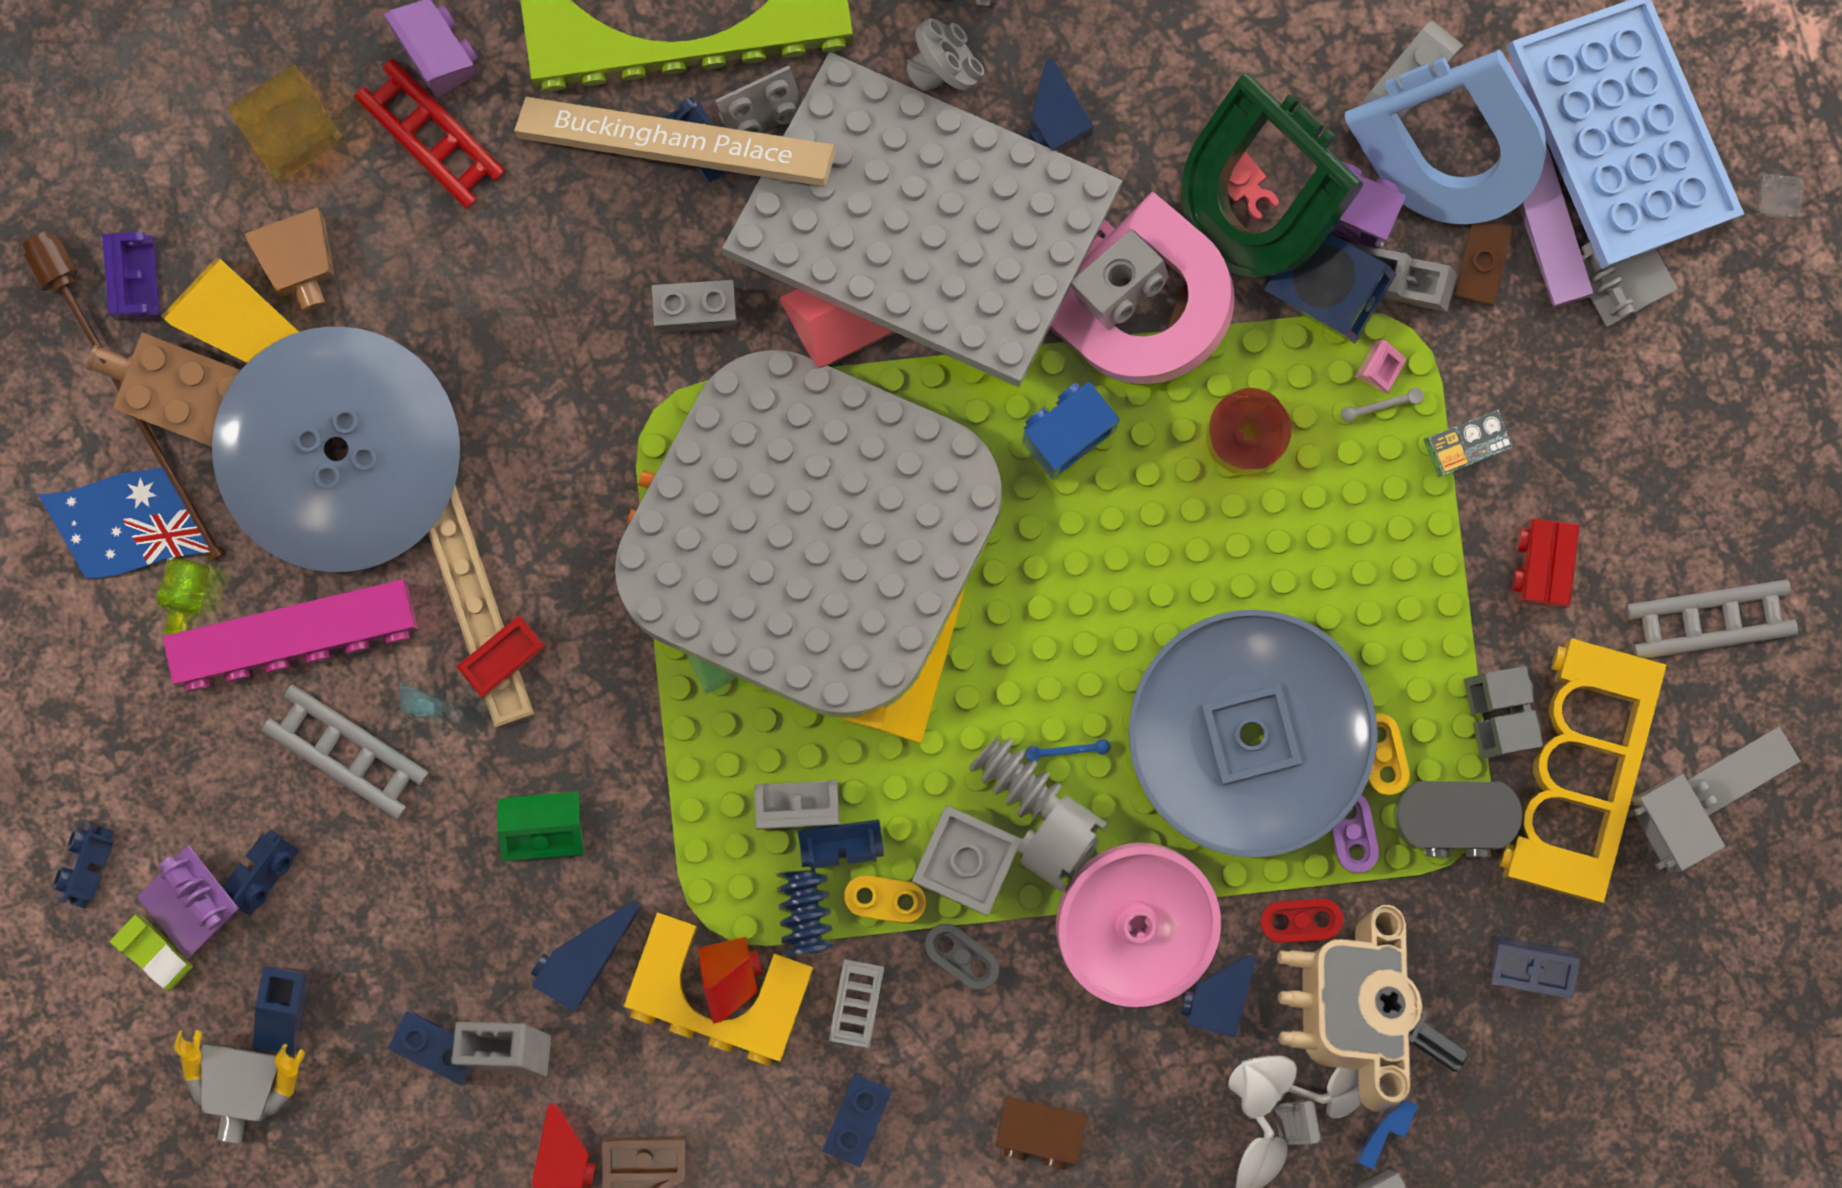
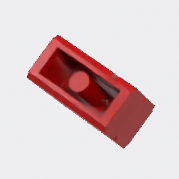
[1511,519,1580,609]

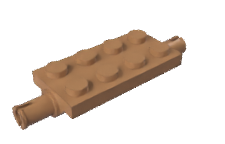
[86,333,241,447]

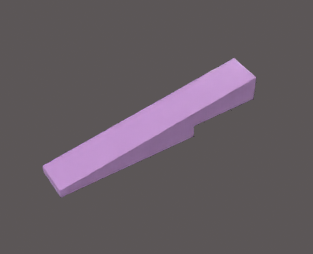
[1509,62,1593,308]

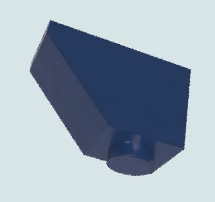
[1028,57,1094,153]
[1180,955,1256,1038]

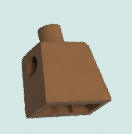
[245,207,335,311]

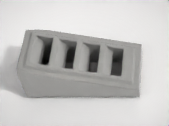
[829,959,884,1048]
[1274,1099,1321,1145]

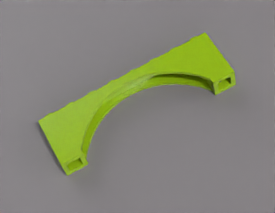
[520,0,853,92]

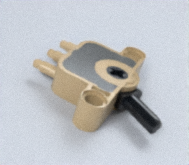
[1277,905,1467,1112]

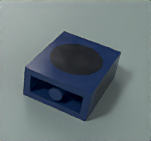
[1264,233,1397,344]

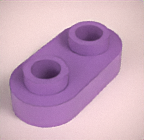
[1331,795,1379,873]

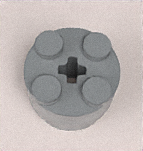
[1017,795,1108,892]

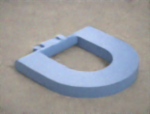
[1345,50,1546,224]

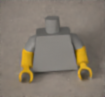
[174,1030,305,1143]

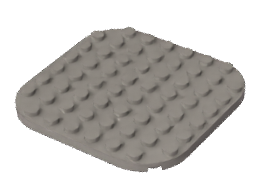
[615,350,1002,718]

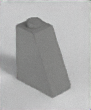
[452,1022,551,1077]

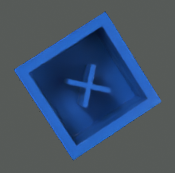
[1022,381,1120,480]

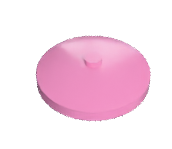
[1056,843,1221,1007]

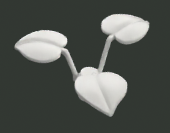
[1229,1056,1362,1188]

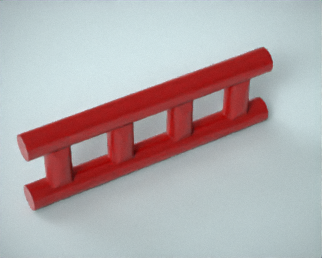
[353,58,507,210]

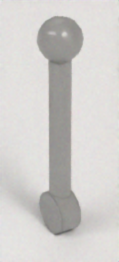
[1341,388,1423,422]

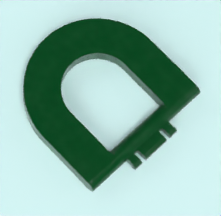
[1181,73,1363,277]

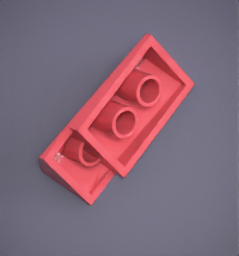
[779,289,896,368]

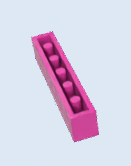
[162,579,418,692]

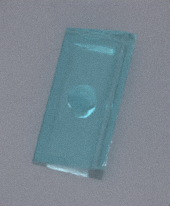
[399,682,452,719]

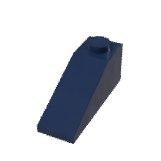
[531,901,642,1012]

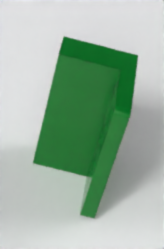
[497,791,584,862]

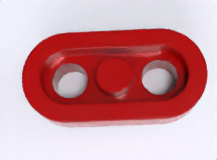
[1260,899,1343,943]

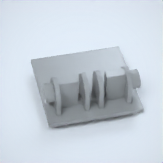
[715,66,802,133]
[1580,242,1678,327]

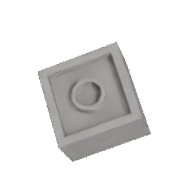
[1627,774,1725,873]
[912,805,1022,916]

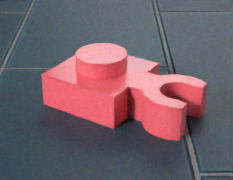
[1228,152,1279,222]

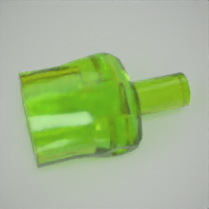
[156,557,210,635]

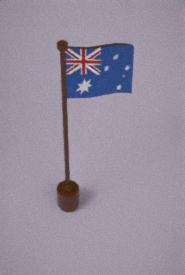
[21,230,225,578]

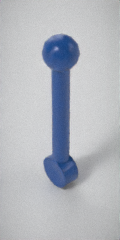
[1025,739,1111,762]

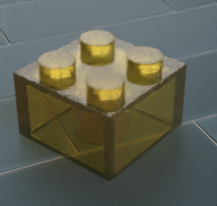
[226,63,345,184]

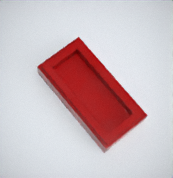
[456,615,546,699]

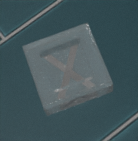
[1757,173,1804,220]

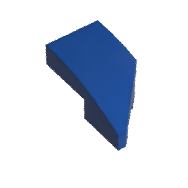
[1354,1100,1418,1169]

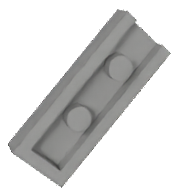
[1687,726,1801,816]

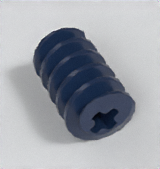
[776,870,834,956]

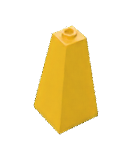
[161,257,299,363]

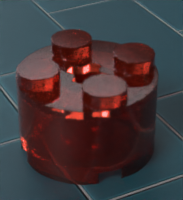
[1206,388,1292,476]

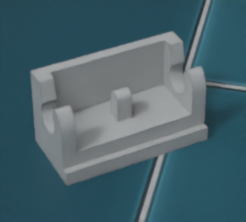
[754,780,839,830]

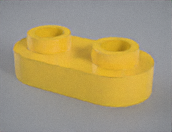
[1368,714,1410,796]
[844,875,926,923]

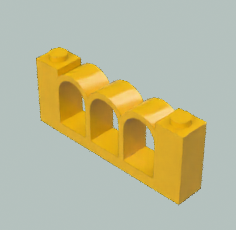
[1499,638,1666,904]

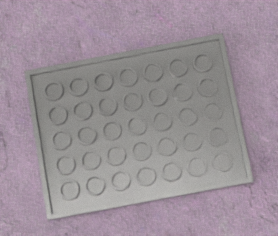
[722,52,1123,387]

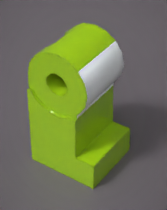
[109,914,193,992]

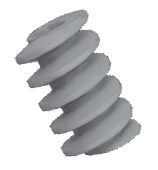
[969,735,1062,821]

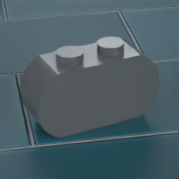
[1393,781,1522,857]

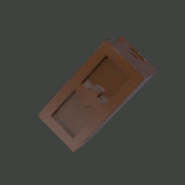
[995,1096,1088,1170]

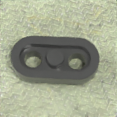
[925,924,999,990]

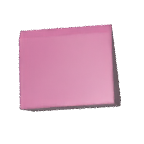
[1355,340,1406,394]

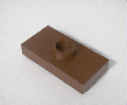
[1454,221,1513,307]

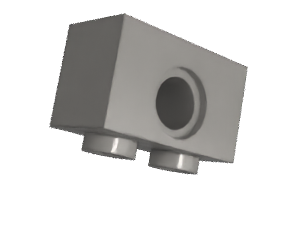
[1071,229,1169,330]

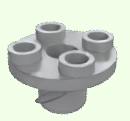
[907,18,984,92]

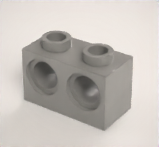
[652,280,738,333]

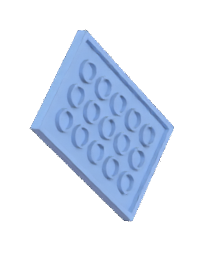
[1506,0,1744,269]

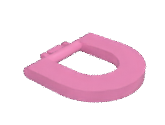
[1050,192,1235,384]

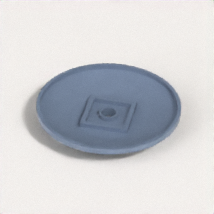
[212,327,460,572]
[1129,610,1377,857]

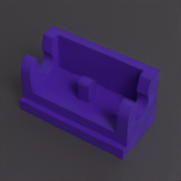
[102,232,160,321]

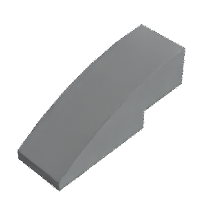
[1347,242,1457,312]

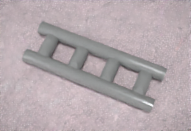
[1626,579,1798,659]
[261,684,429,820]

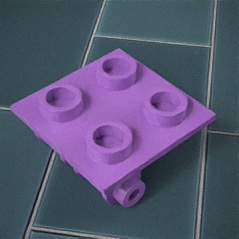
[137,845,239,960]

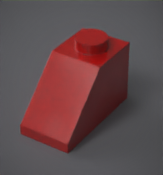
[698,937,763,1024]
[531,1103,596,1188]

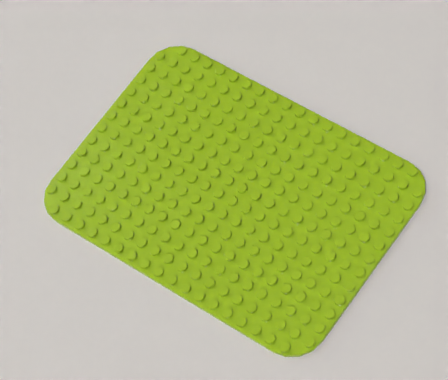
[636,313,1491,946]

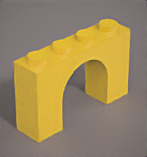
[624,912,814,1066]

